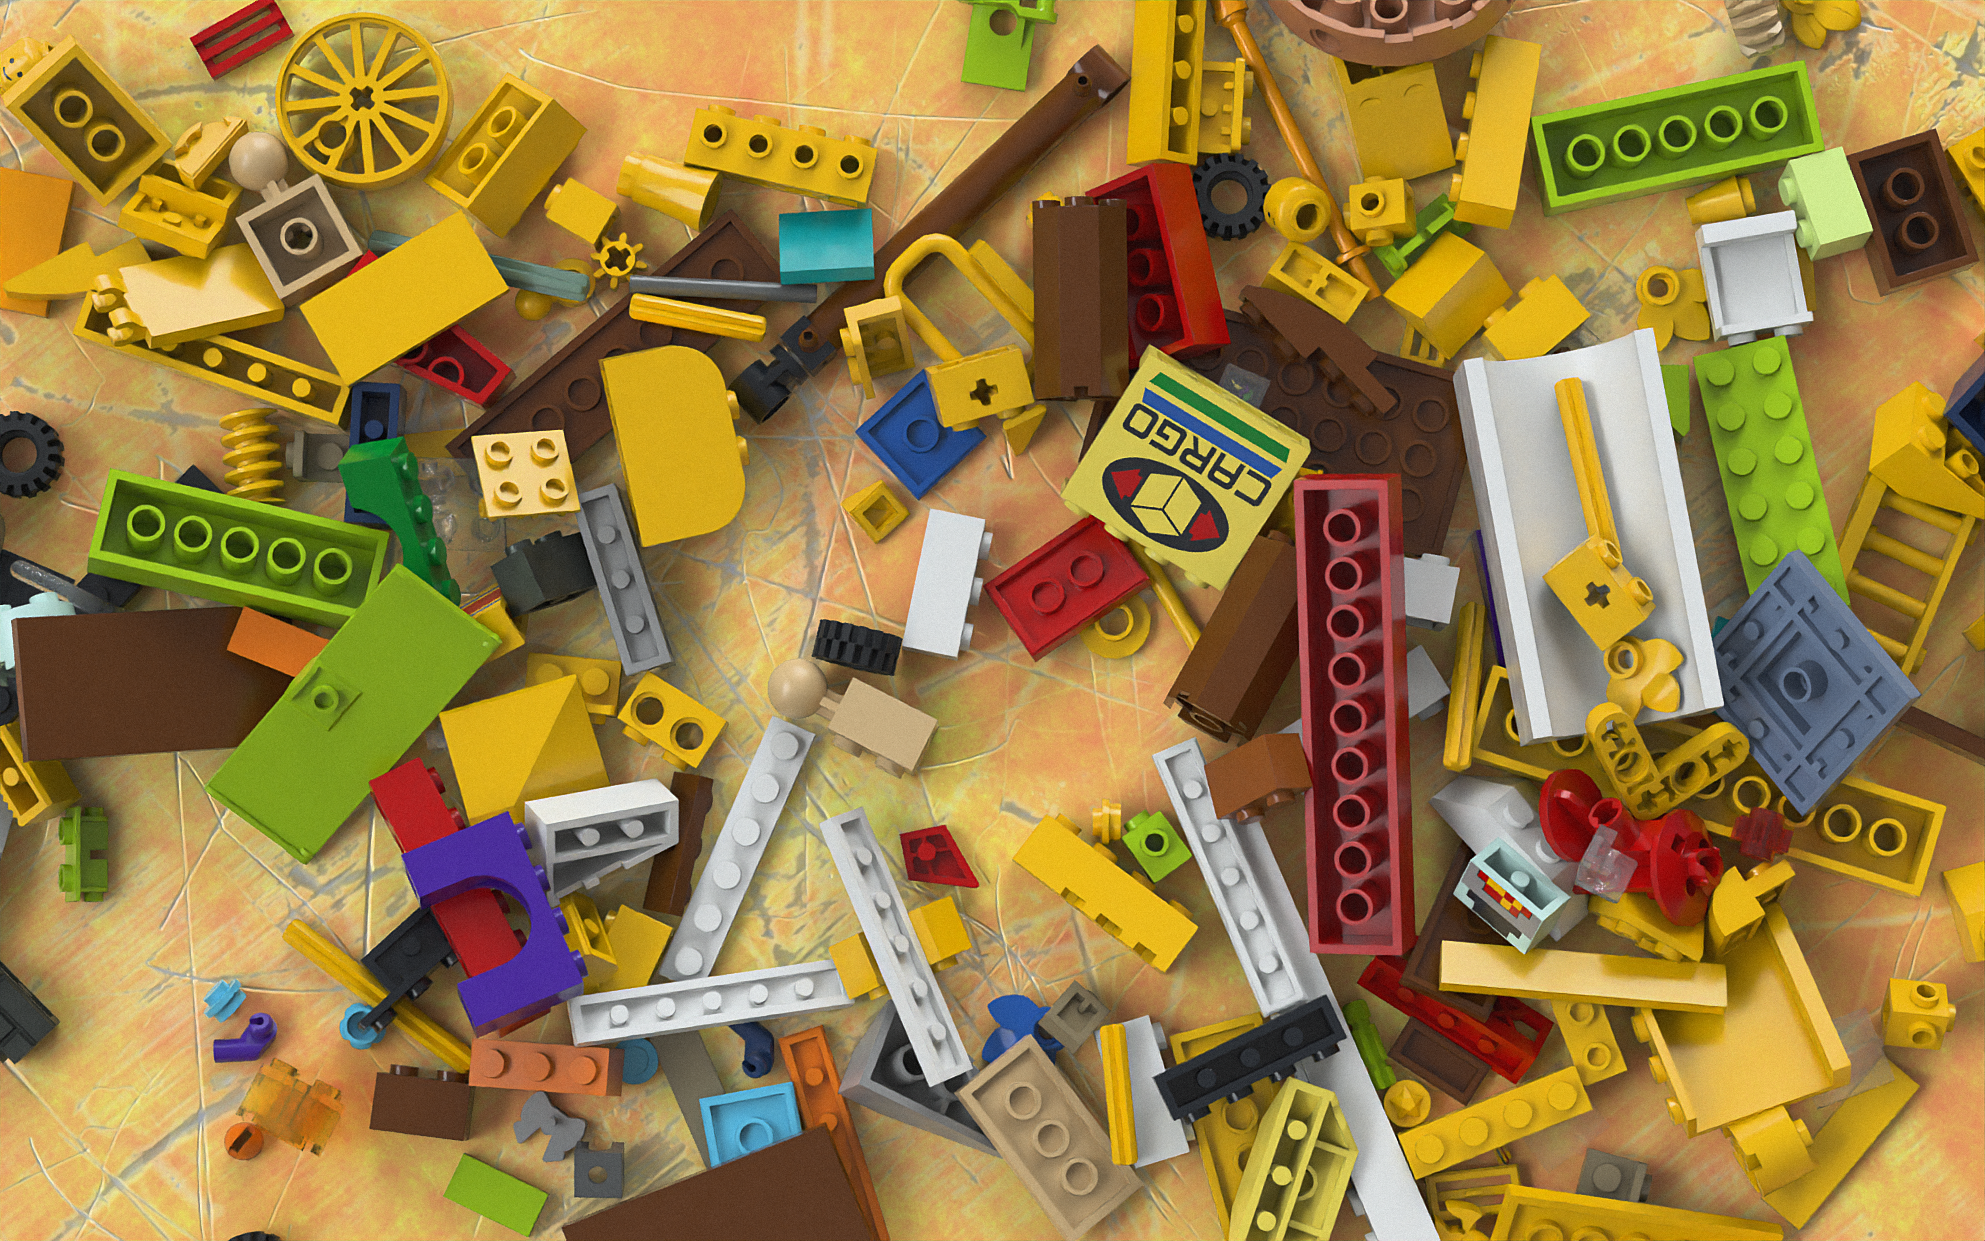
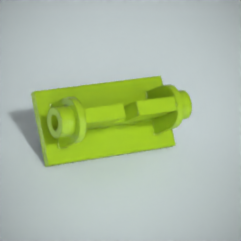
[1372,193,1473,281]
[58,806,108,902]

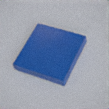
[855,369,987,501]

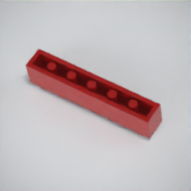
[368,756,551,1038]

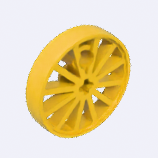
[275,12,454,191]

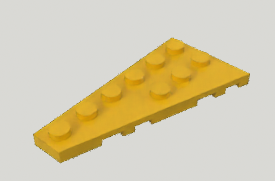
[1490,1184,1784,1241]

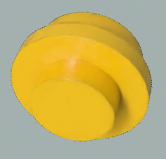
[1092,799,1121,846]

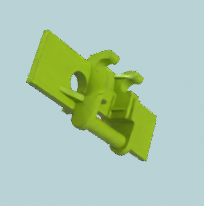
[958,0,1058,92]

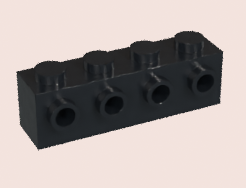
[1152,994,1347,1125]

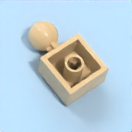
[229,131,365,308]
[768,659,939,779]

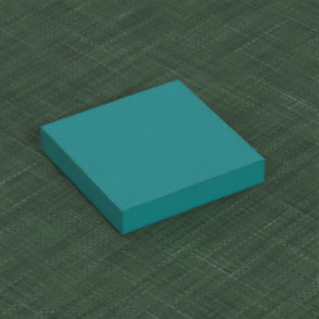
[779,208,875,285]

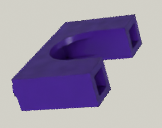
[401,811,589,1038]

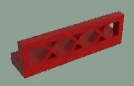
[1357,935,1554,1085]

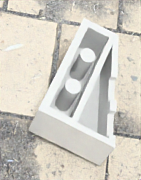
[525,778,679,908]

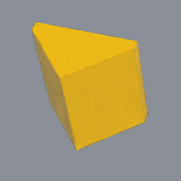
[1382,230,1513,360]

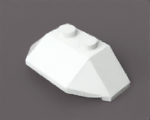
[1429,775,1589,942]

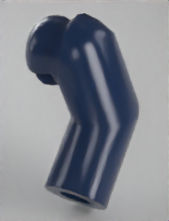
[727,1021,774,1079]

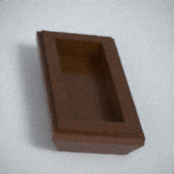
[1387,1016,1491,1106]

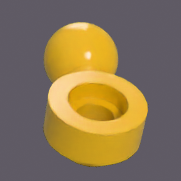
[515,258,596,321]

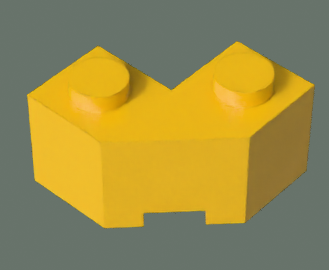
[828,895,973,1001]

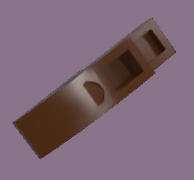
[1239,285,1397,420]

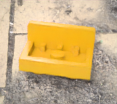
[1198,58,1253,157]
[839,295,916,400]

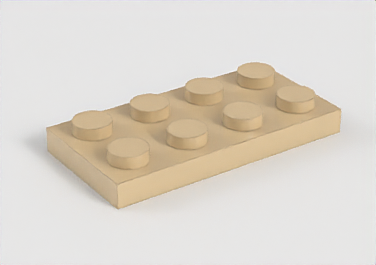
[954,1034,1144,1241]

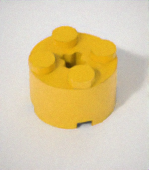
[1721,1105,1820,1197]

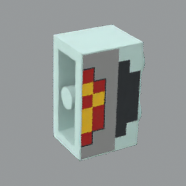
[1453,837,1571,955]

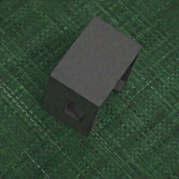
[574,1141,624,1198]

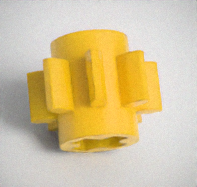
[590,232,649,292]

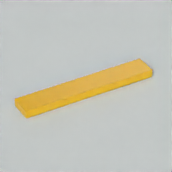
[1439,940,1727,1015]

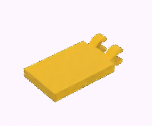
[91,242,285,349]

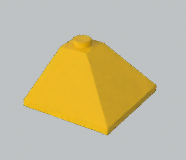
[439,674,611,827]

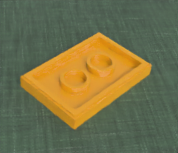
[0,167,76,319]

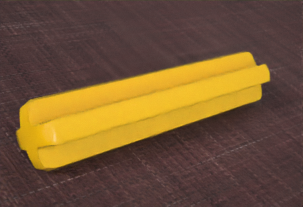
[629,293,767,343]
[1100,1024,1138,1166]

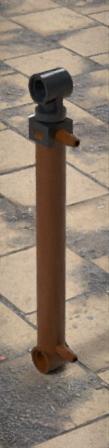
[727,44,1131,425]

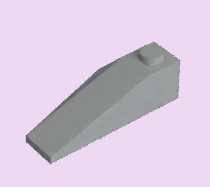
[838,999,1003,1159]

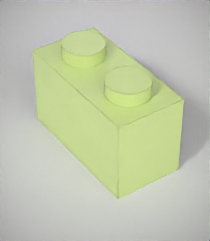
[1778,146,1873,262]

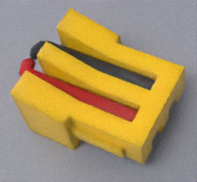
[1493,1145,1512,1164]

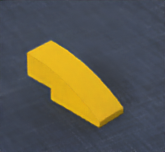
[3,237,152,300]

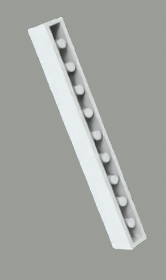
[1231,819,1441,1241]

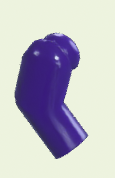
[213,1012,277,1063]

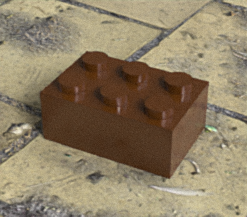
[1846,128,1980,297]

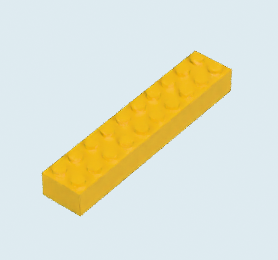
[1472,664,1947,899]

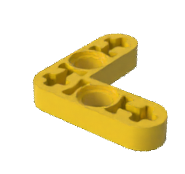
[1585,702,1750,820]

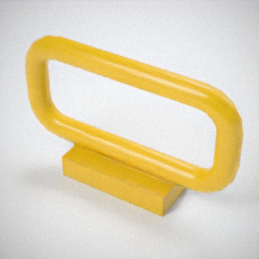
[883,233,1035,400]

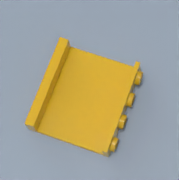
[1622,902,1851,1139]

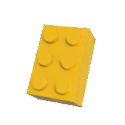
[1,33,173,208]

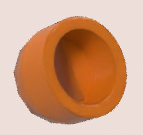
[224,1122,264,1160]

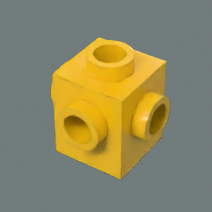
[1343,176,1417,247]
[1880,978,1956,1050]

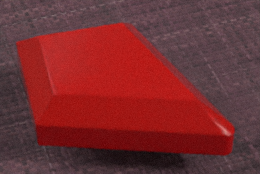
[899,825,979,888]

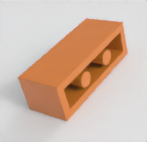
[468,1038,625,1096]

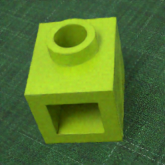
[1121,809,1193,884]

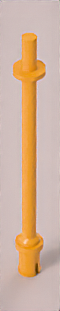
[1209,0,1382,304]

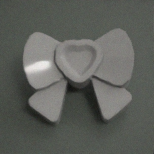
[513,1091,588,1162]

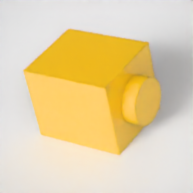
[544,177,621,252]

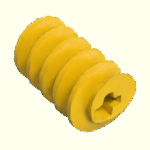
[219,408,286,506]

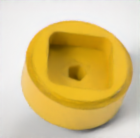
[1382,1080,1431,1127]

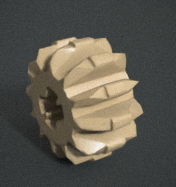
[1724,0,1786,59]

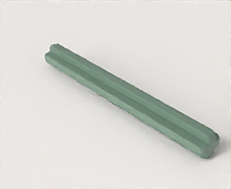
[368,230,590,302]

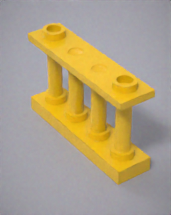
[1836,468,1982,678]

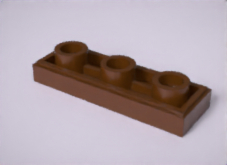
[642,771,714,917]

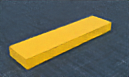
[1761,1055,1920,1230]

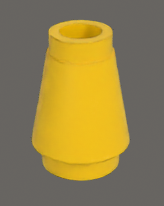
[1685,175,1757,225]

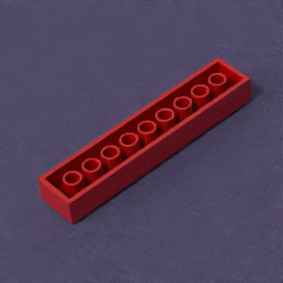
[1294,473,1416,955]

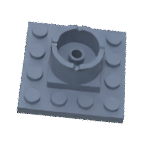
[1712,549,1922,816]

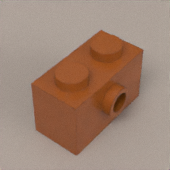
[1204,733,1313,825]

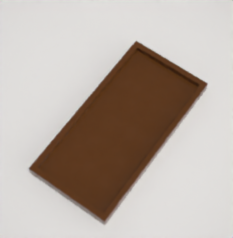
[11,606,295,763]
[562,1122,874,1241]

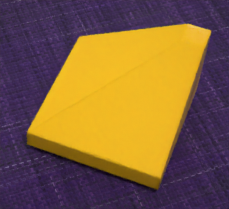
[1002,403,1047,457]
[840,479,911,545]

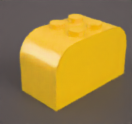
[598,345,750,547]

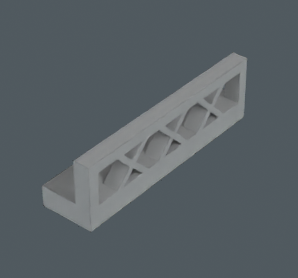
[575,483,676,677]

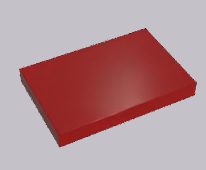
[983,514,1151,663]

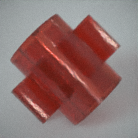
[1730,807,1794,863]

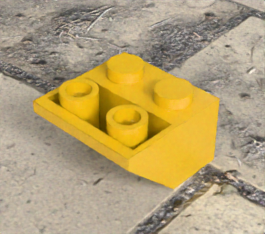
[1587,892,1705,964]

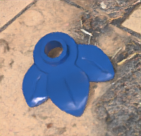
[982,994,1065,1066]

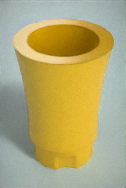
[616,151,723,233]

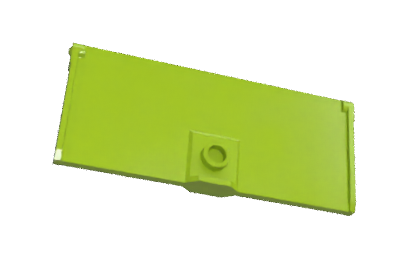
[204,563,502,865]

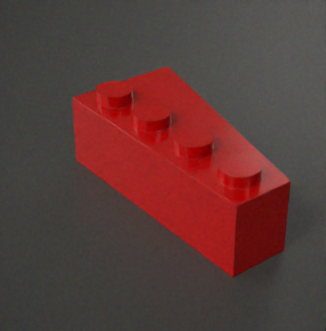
[344,250,517,412]

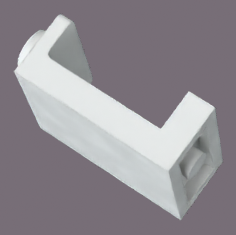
[1695,210,1814,347]

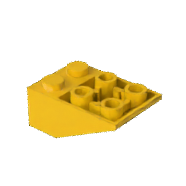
[1327,54,1457,181]
[1869,380,1985,520]

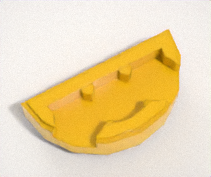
[174,116,249,191]

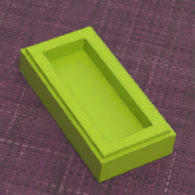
[443,1153,550,1237]

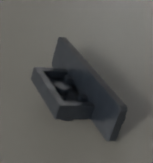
[357,907,458,1035]

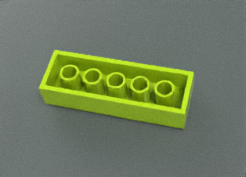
[1527,60,1825,217]
[1692,334,1852,611]
[87,468,390,630]

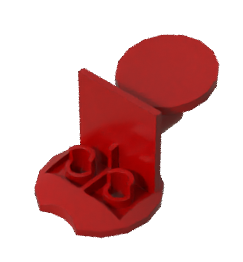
[1539,768,1724,927]

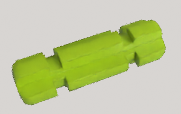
[1342,999,1396,1091]

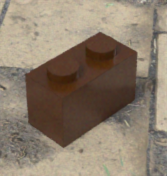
[369,1064,476,1141]

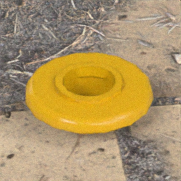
[1079,594,1151,659]

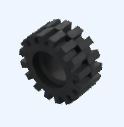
[1192,152,1271,241]
[0,411,65,499]
[812,619,903,676]

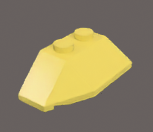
[1229,1077,1359,1241]

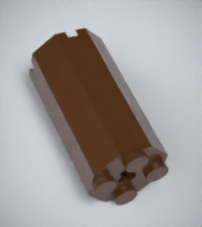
[1032,196,1129,402]
[1163,530,1299,747]

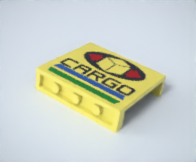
[1060,344,1311,591]

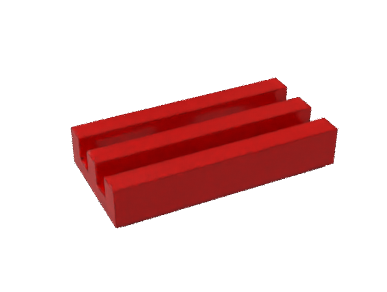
[190,0,295,81]

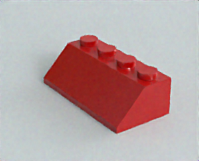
[1085,163,1231,371]

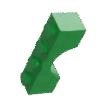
[338,436,461,607]

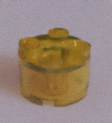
[235,1058,346,1158]

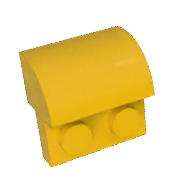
[117,156,245,260]
[1704,859,1796,961]

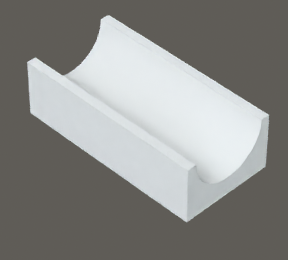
[1453,328,1724,747]

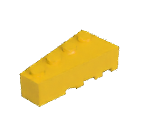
[1012,813,1199,974]

